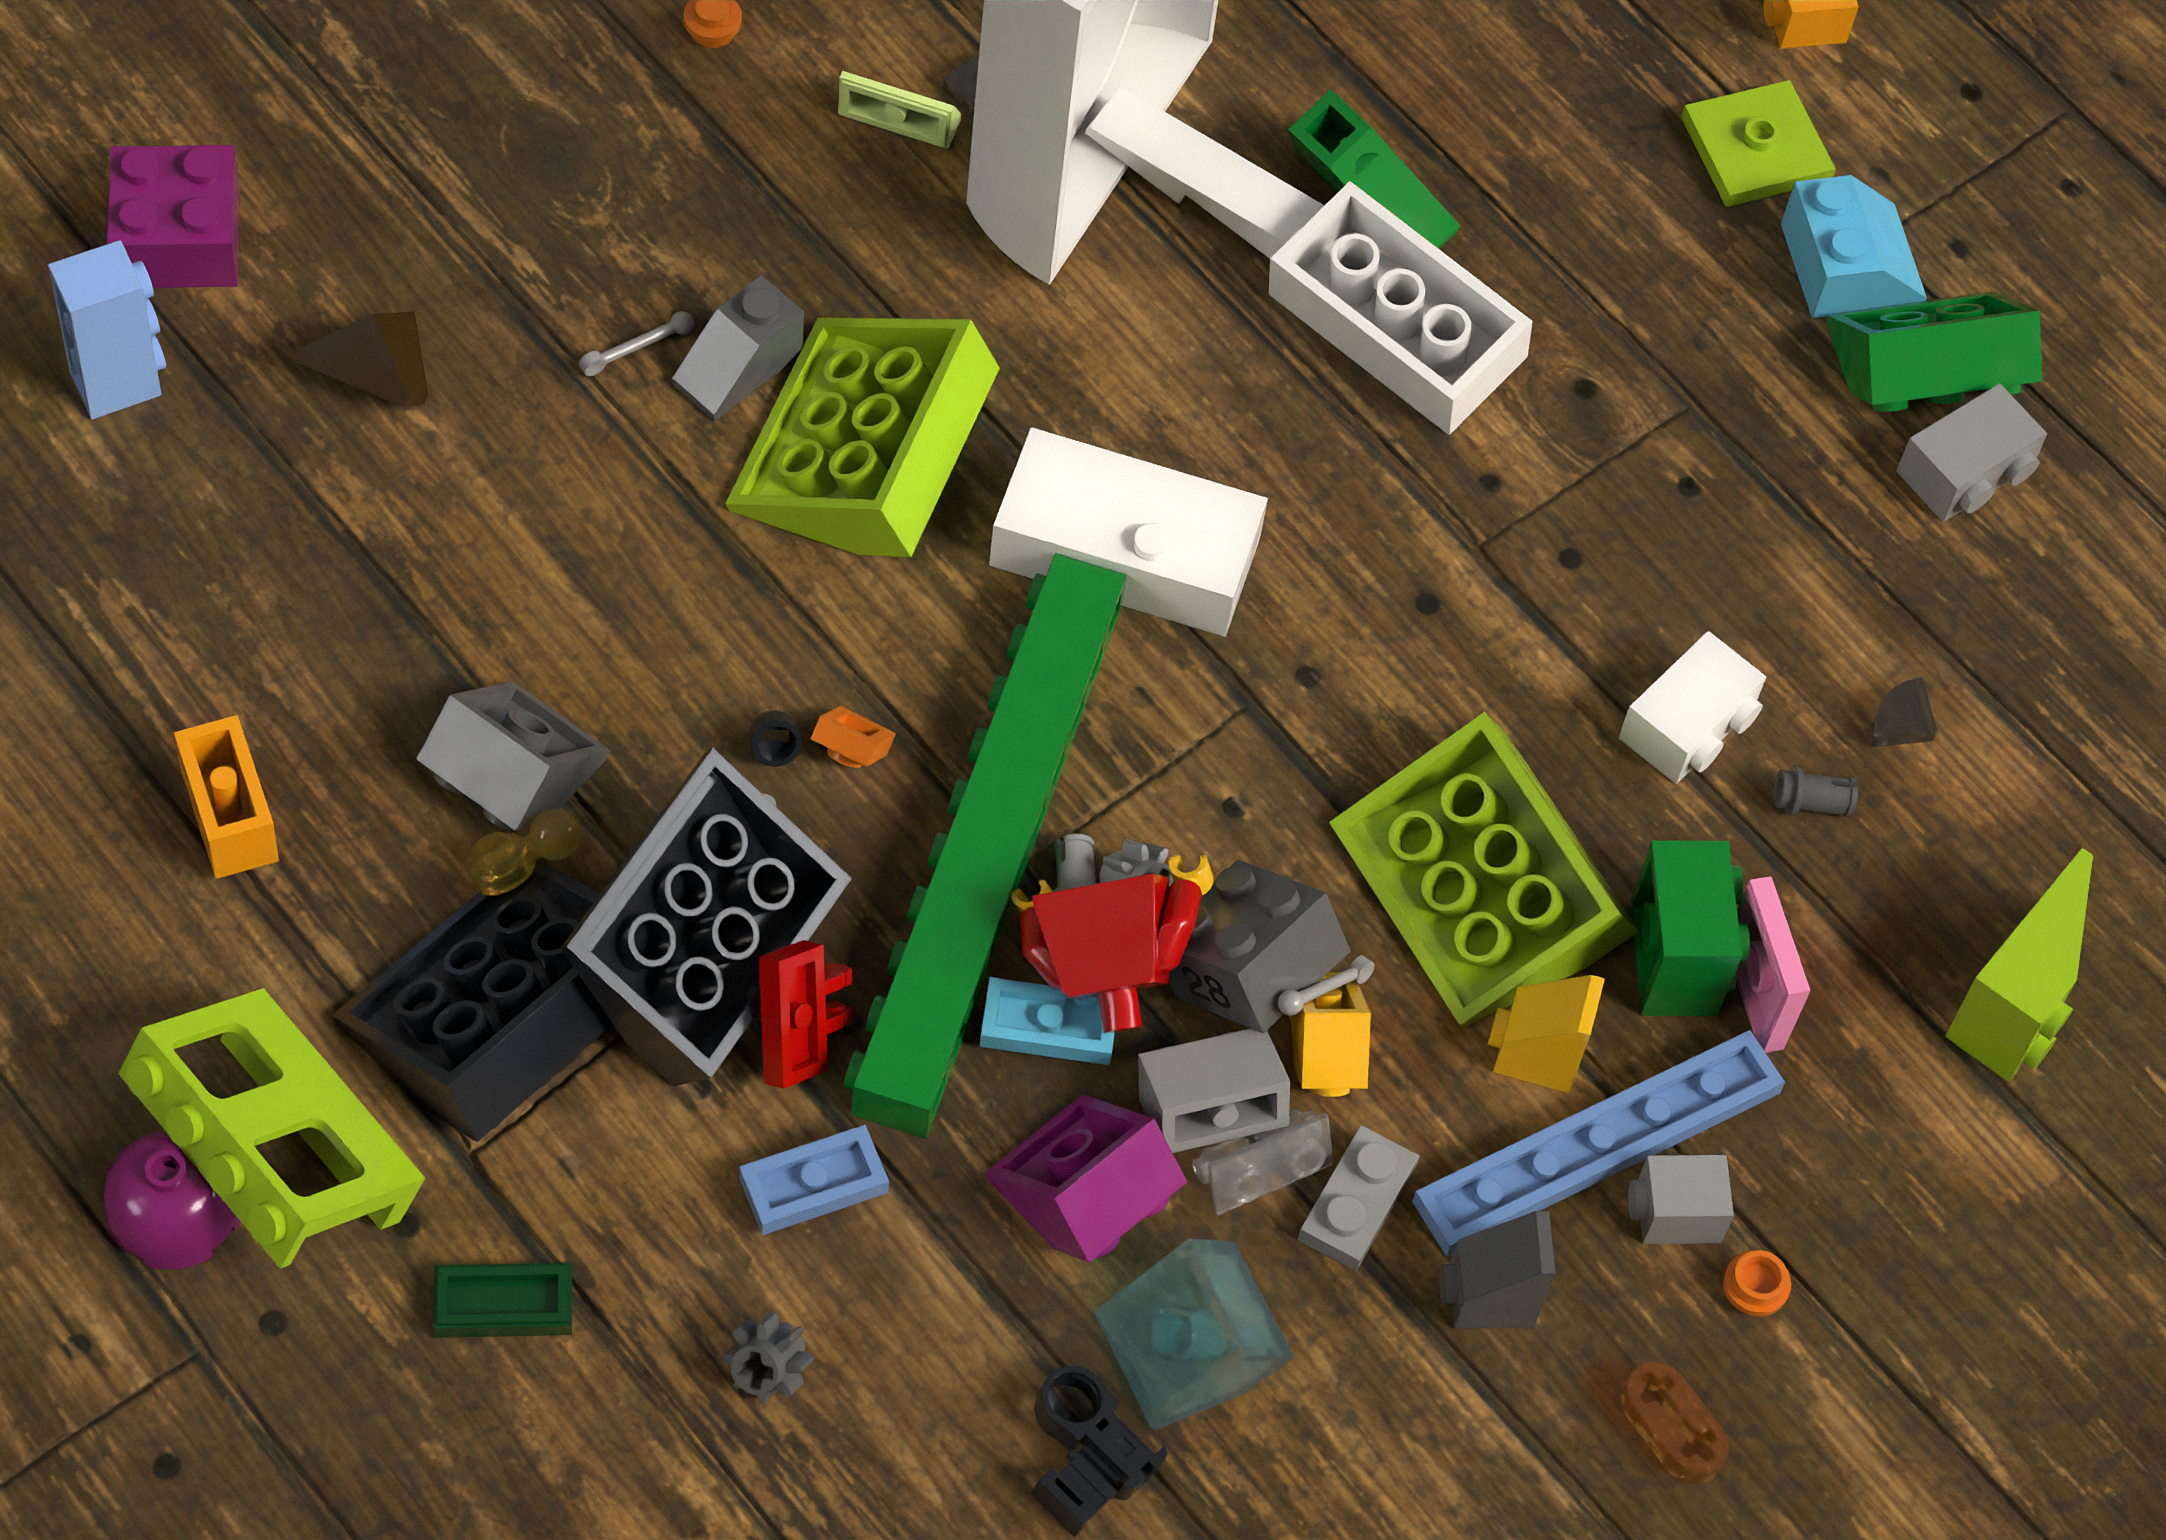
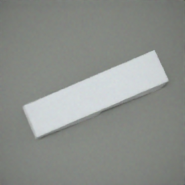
[1085,86,1324,258]

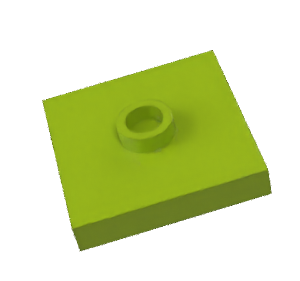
[1681,80,1836,207]

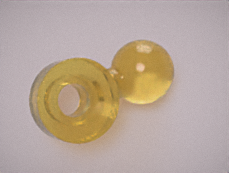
[465,808,581,896]

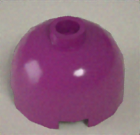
[103,1130,240,1270]

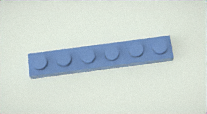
[1412,1030,1785,1256]

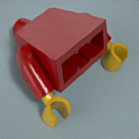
[1011,855,1214,1034]

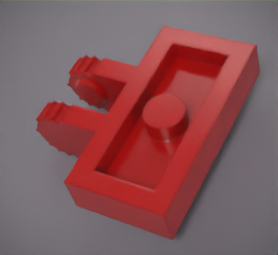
[759,940,853,1089]

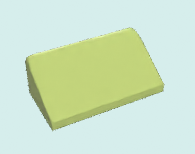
[838,71,961,148]

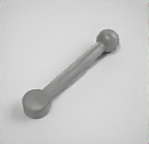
[579,311,694,376]
[1278,955,1375,1016]

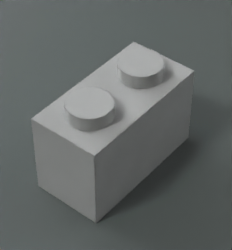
[1896,383,2047,522]
[1138,1028,1290,1153]

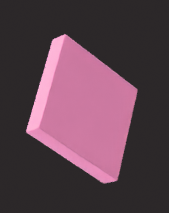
[1737,876,1811,1053]

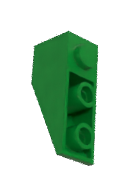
[1288,89,1461,249]

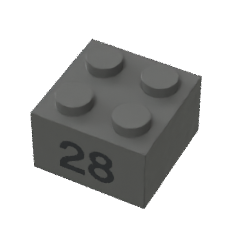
[1168,860,1351,1033]

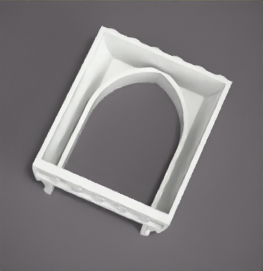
[966,0,1218,285]

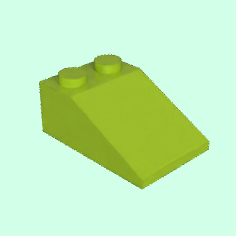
[1945,848,2093,1082]

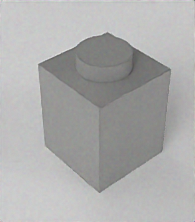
[1628,1155,1734,1244]

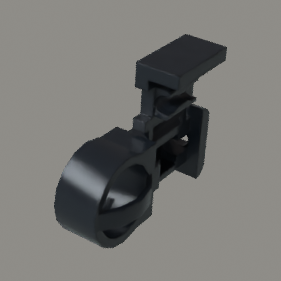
[1031,1365,1167,1537]

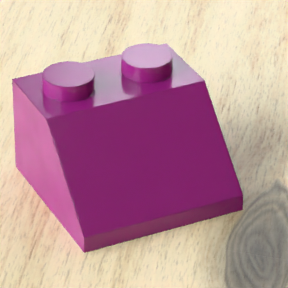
[984,1094,1188,1262]

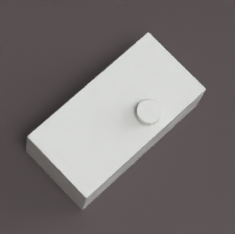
[1269,181,1533,435]
[989,427,1268,637]

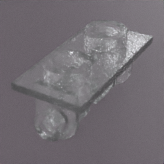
[1192,1108,1334,1216]

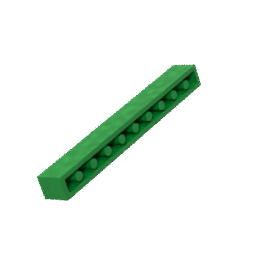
[844,553,1127,1139]

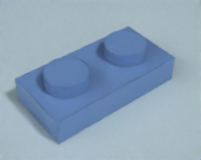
[739,1125,889,1235]

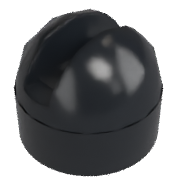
[749,710,802,767]

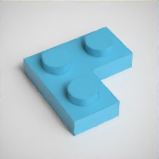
[979,977,1115,1065]

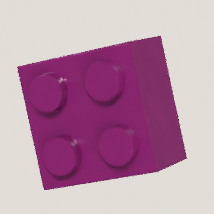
[107,145,240,288]

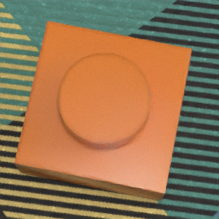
[810,706,896,768]

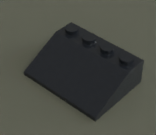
[561,748,852,1086]
[331,853,613,1142]

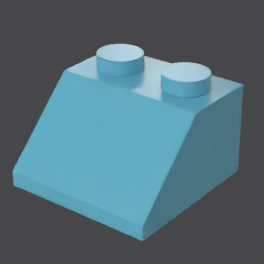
[1781,175,1927,319]

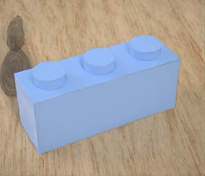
[48,240,166,420]

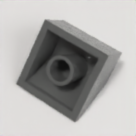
[417,681,611,831]

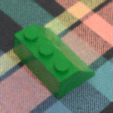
[1826,292,2042,412]

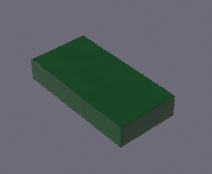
[433,1263,572,1338]

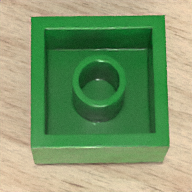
[1629,840,1750,1016]

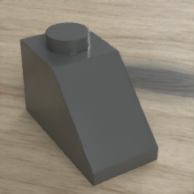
[672,275,804,422]
[1440,1211,1555,1329]

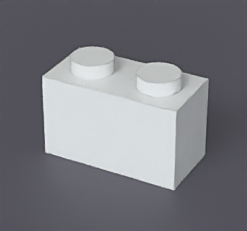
[1619,631,1766,784]

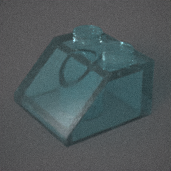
[1094,1239,1294,1429]

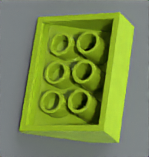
[725,318,1000,557]
[1329,712,1639,1028]

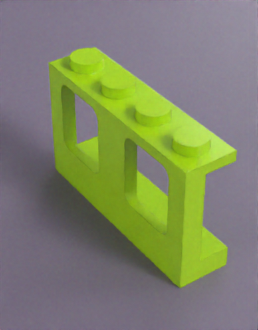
[118,988,425,1269]

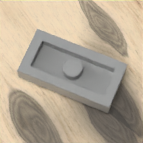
[1298,1125,1420,1272]

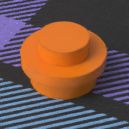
[683,0,742,48]
[1723,1250,1791,1316]

